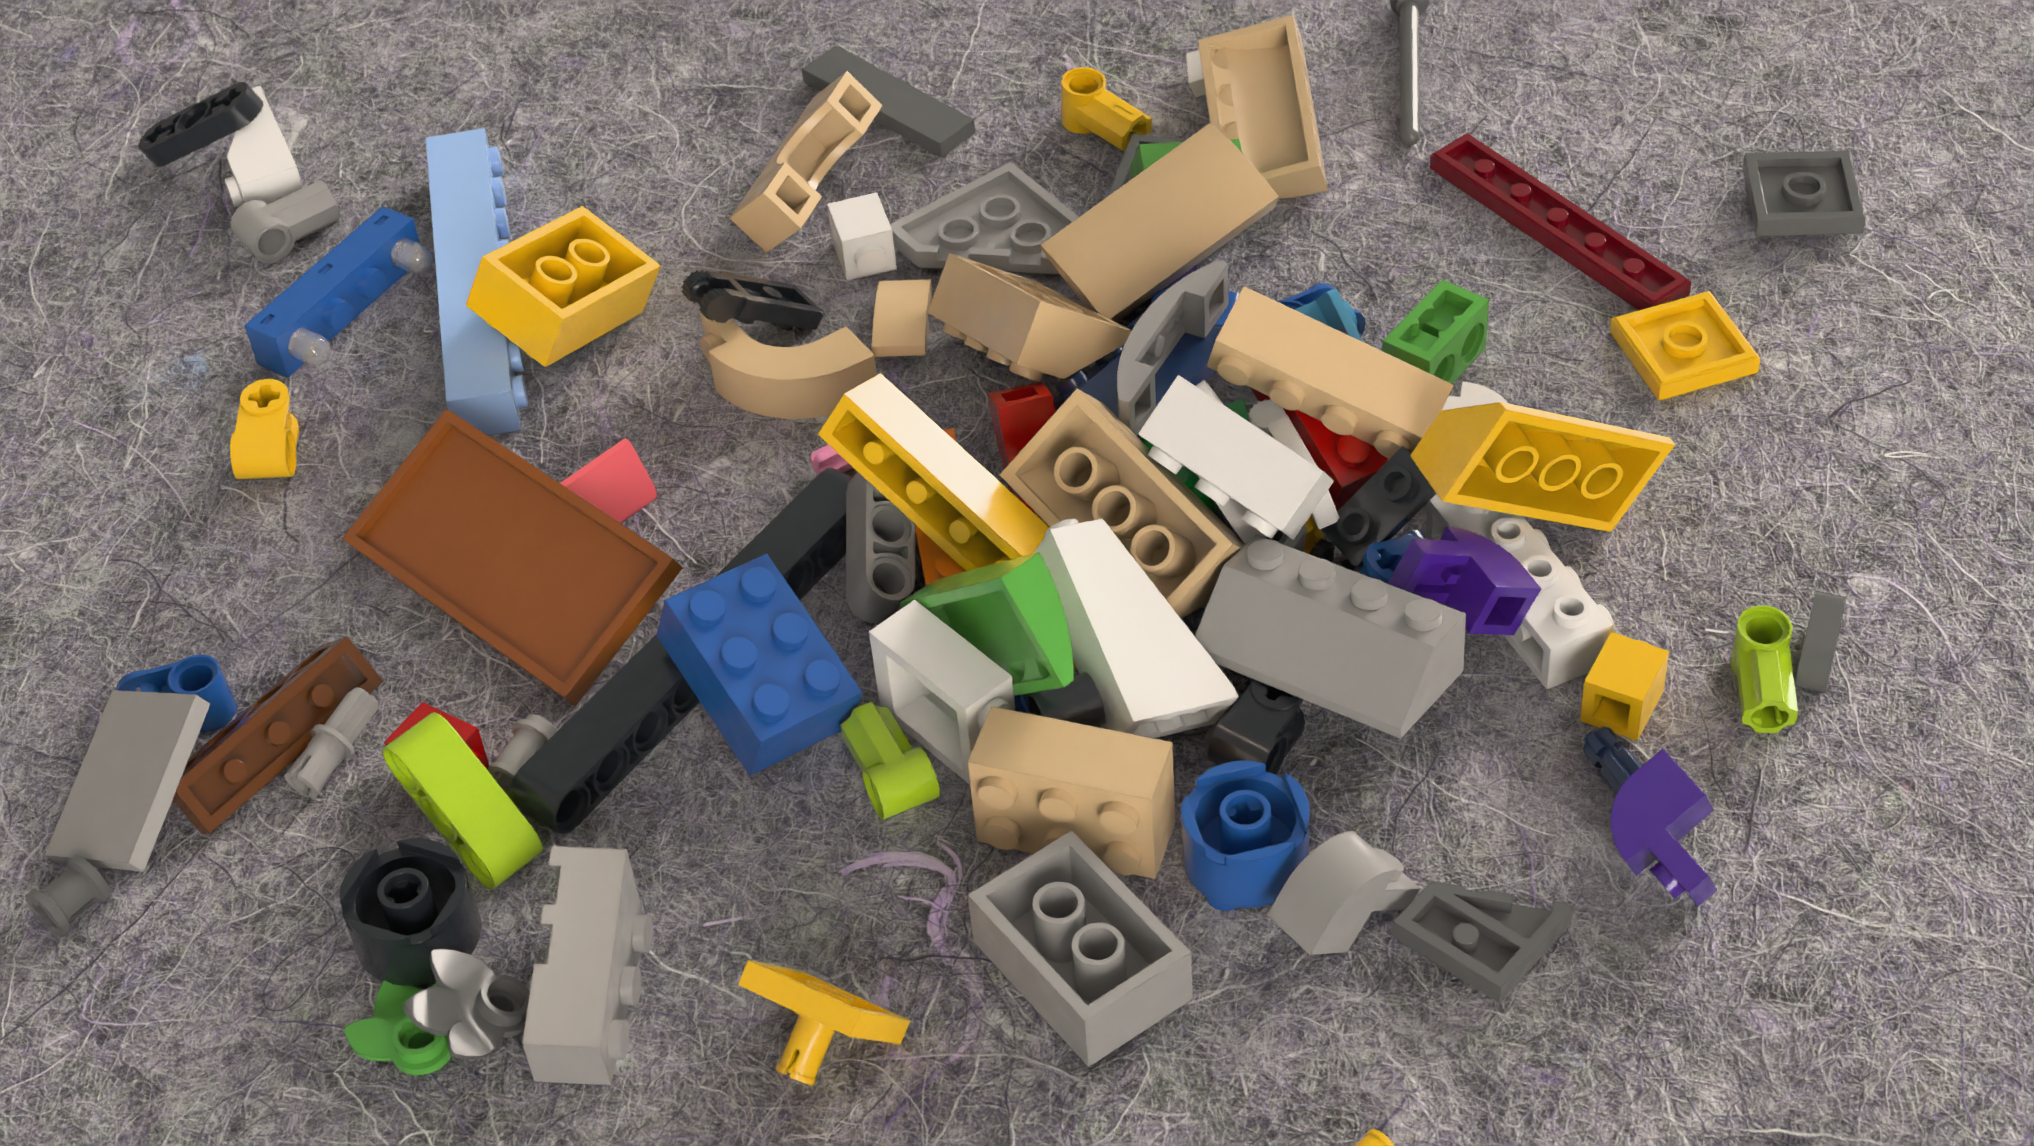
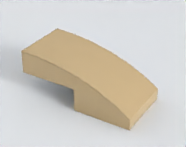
[872,279,932,357]

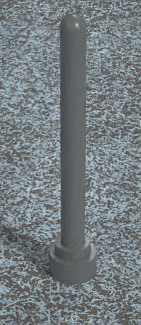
[1390,0,1429,146]

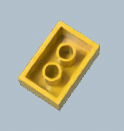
[466,206,661,367]

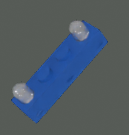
[244,206,433,378]

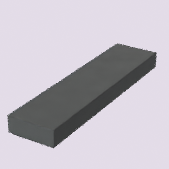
[802,46,975,157]

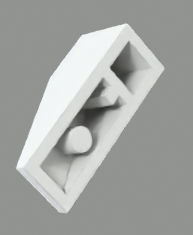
[224,86,303,208]

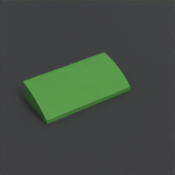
[899,552,1074,696]

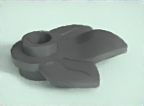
[403,949,530,1060]

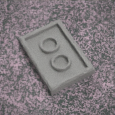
[45,690,210,872]

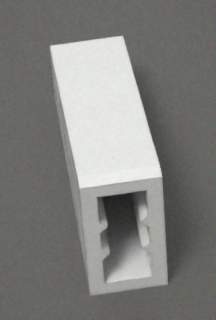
[1033,519,1238,738]

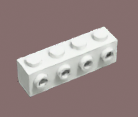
[1426,494,1615,690]

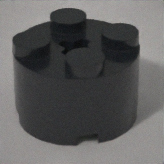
[339,838,482,989]

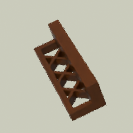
[171,636,383,835]

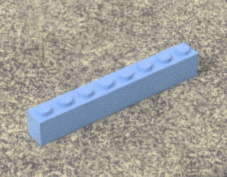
[426,128,528,436]

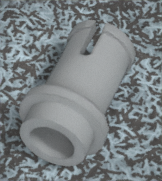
[487,714,557,791]

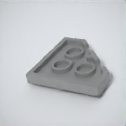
[890,162,1079,274]

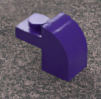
[1388,526,1541,635]
[1611,748,1717,906]

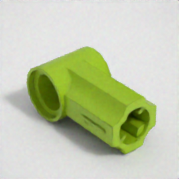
[1730,605,1798,733]
[841,702,940,820]

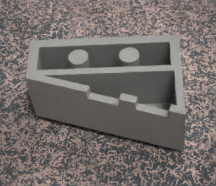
[522,846,653,1085]

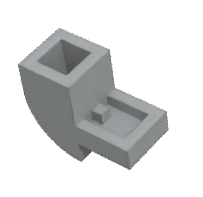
[1267,831,1420,955]

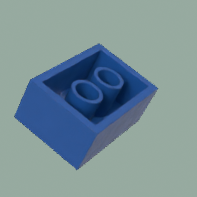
[657,554,863,776]

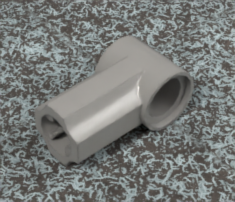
[231,180,341,264]

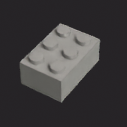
[968,830,1193,1067]

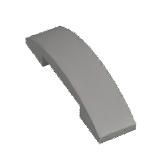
[1117,260,1229,436]

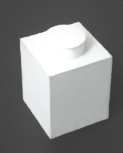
[827,192,897,281]

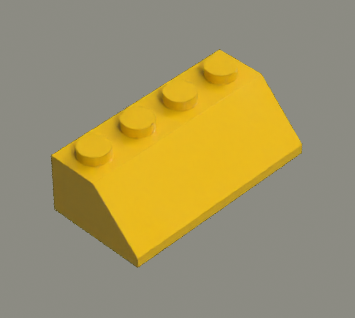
[1410,402,1675,532]

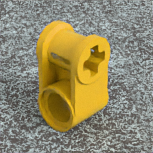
[230,379,300,480]

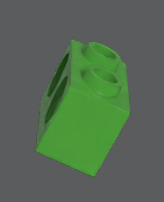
[1382,280,1489,384]

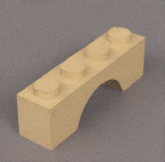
[730,71,883,253]

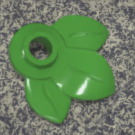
[344,980,452,1075]

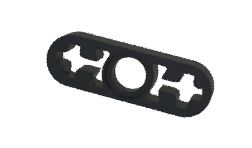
[138,82,263,167]

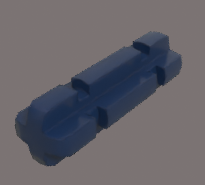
[1583,726,1642,793]

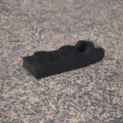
[681,270,824,331]

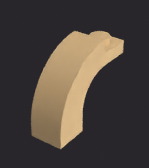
[700,313,877,419]

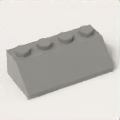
[1195,534,1466,739]

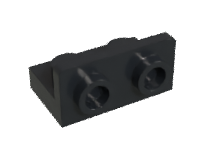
[1321,446,1436,568]

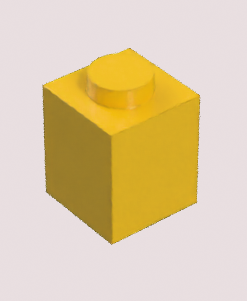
[1580,632,1669,741]

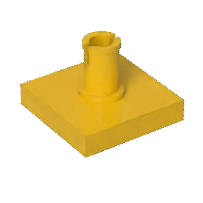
[738,960,911,1085]

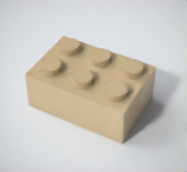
[968,706,1176,879]

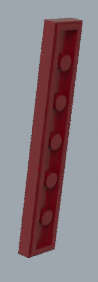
[1430,133,1691,310]

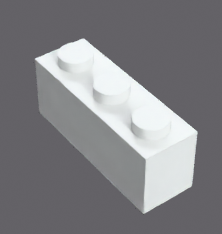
[1138,375,1334,540]

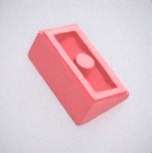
[560,438,657,523]

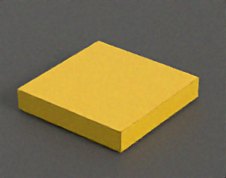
[1610,291,1761,401]

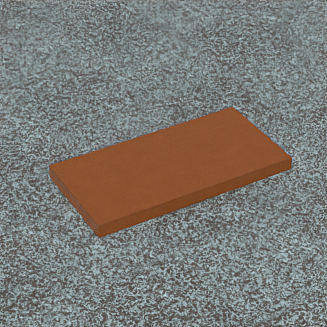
[342,408,683,706]

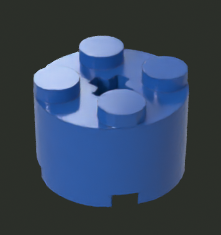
[1181,760,1309,911]

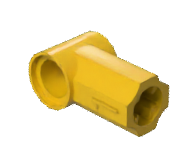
[1061,67,1152,151]

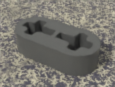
[1795,591,1847,693]

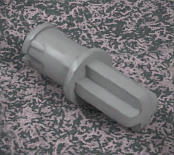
[284,687,378,798]

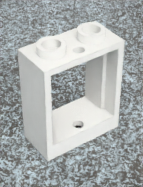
[869,600,1015,785]

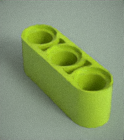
[382,712,543,890]

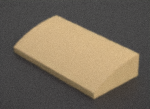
[1198,14,1328,199]
[1040,122,1279,323]

